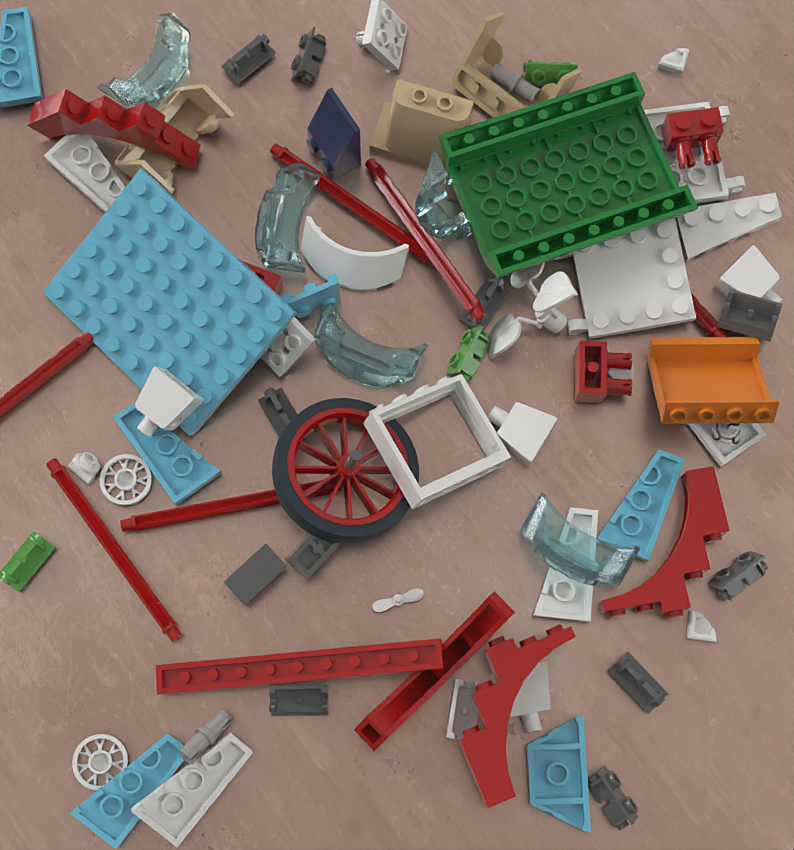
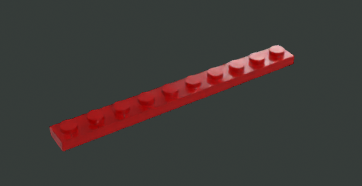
[156,638,444,695]

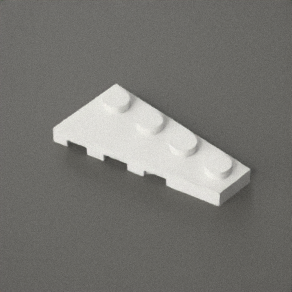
[44,134,125,212]
[675,193,782,262]
[533,507,598,623]
[131,732,253,847]

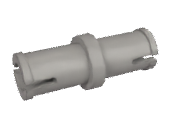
[490,63,541,103]
[178,709,233,764]

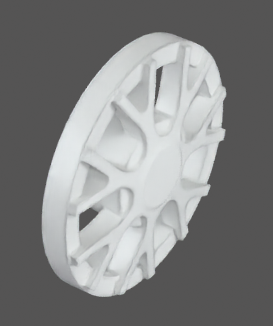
[100,454,152,506]
[72,734,128,790]

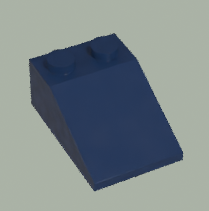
[306,88,361,180]

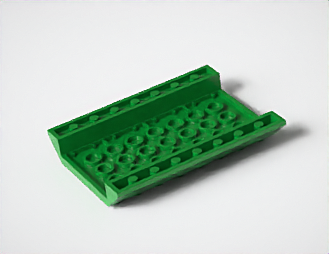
[439,72,698,278]

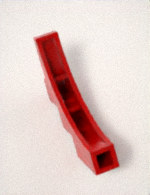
[27,89,201,169]
[598,466,730,619]
[354,591,515,751]
[458,624,576,808]

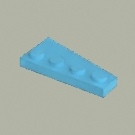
[113,402,222,506]

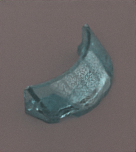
[97,12,191,106]
[415,152,472,239]
[255,163,320,273]
[314,304,429,387]
[521,492,640,587]

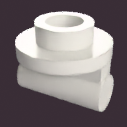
[67,452,100,485]

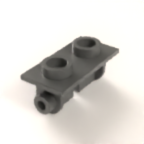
[291,26,326,83]
[221,34,276,84]
[459,277,510,333]
[258,387,297,437]
[708,551,768,601]
[608,652,668,714]
[588,766,639,831]

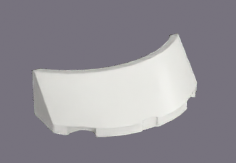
[300,216,409,292]

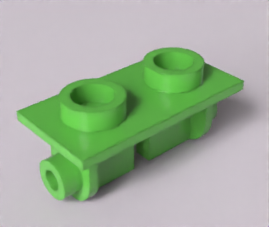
[523,60,578,86]
[447,326,491,382]
[0,531,55,592]

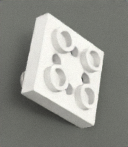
[356,0,408,71]
[260,317,316,377]
[688,423,766,467]

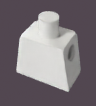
[713,245,783,303]
[135,366,204,437]
[488,402,558,468]
[491,661,550,733]

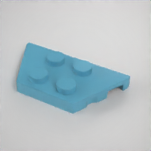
[526,715,591,832]

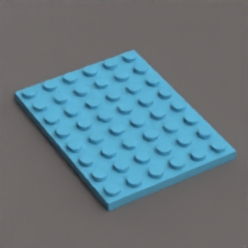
[43,169,297,436]

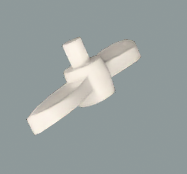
[372,588,424,613]

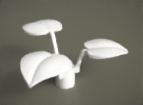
[487,262,577,360]

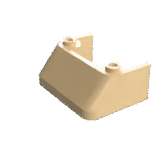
[453,12,582,118]
[115,84,234,193]

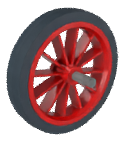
[272,398,419,544]

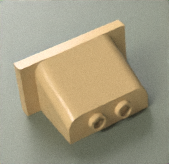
[369,79,474,173]

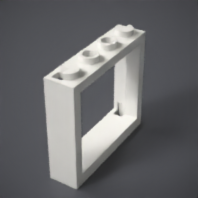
[363,374,511,510]

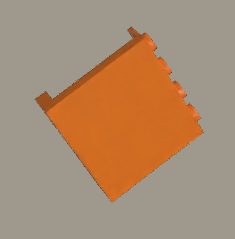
[647,337,780,424]

